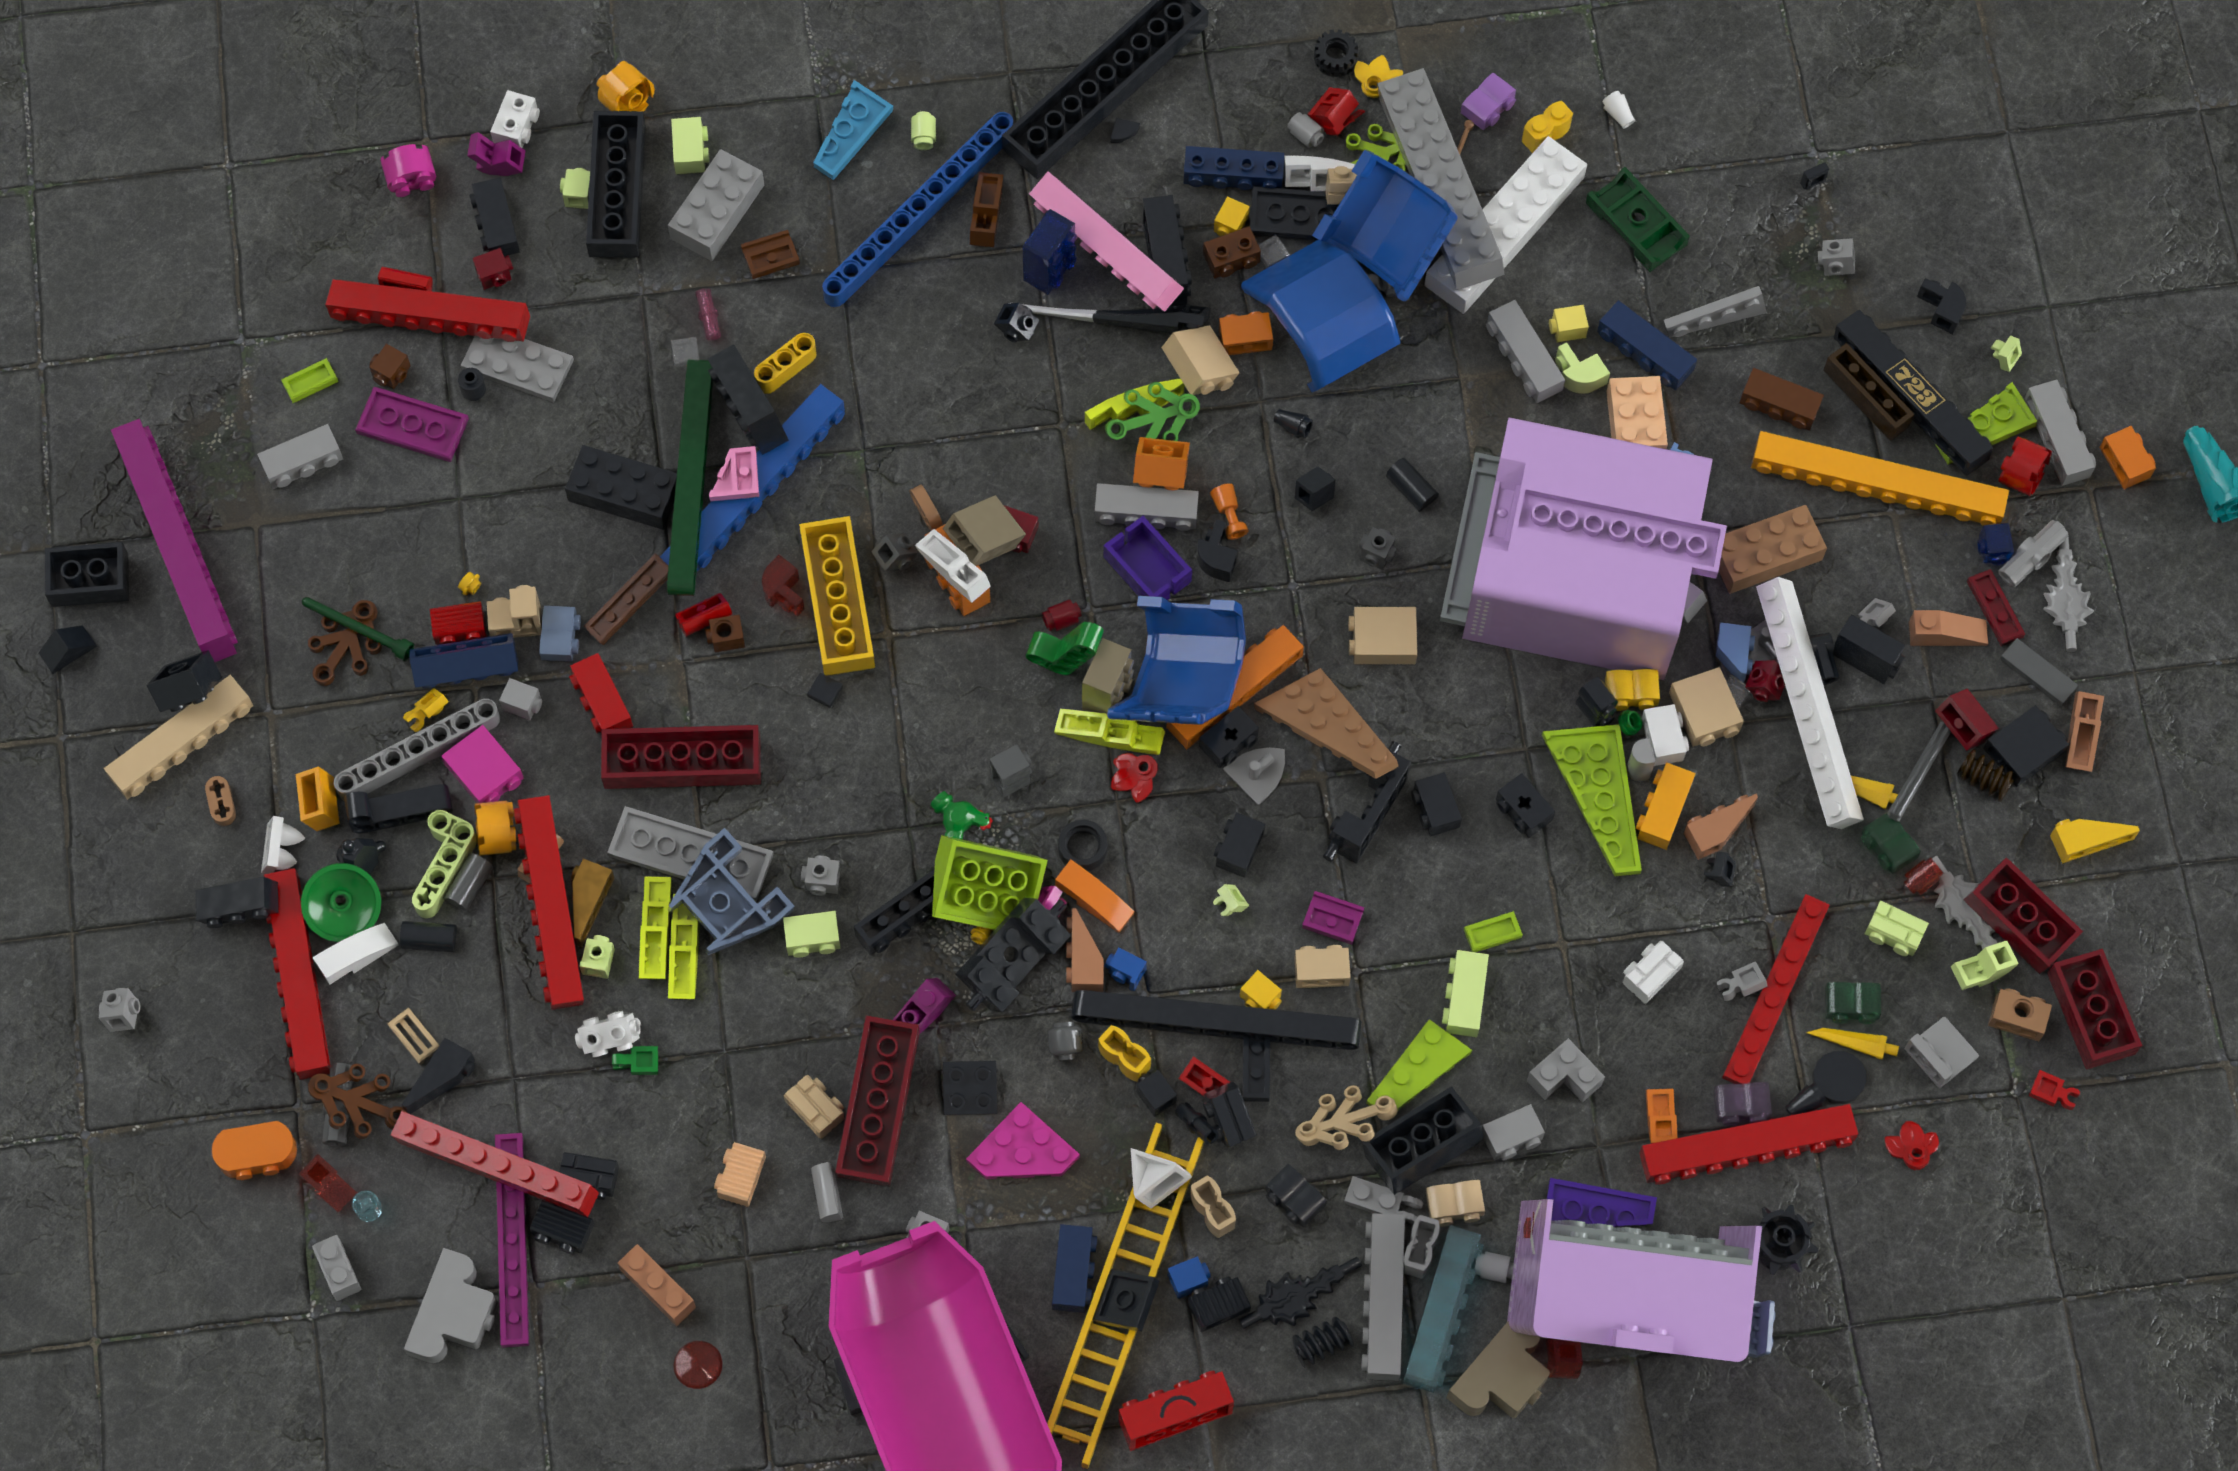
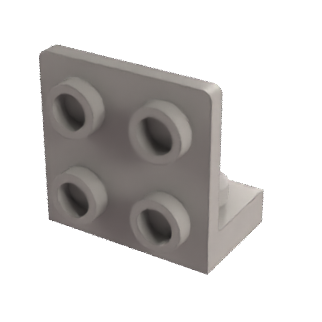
[1904,1017,1979,1089]

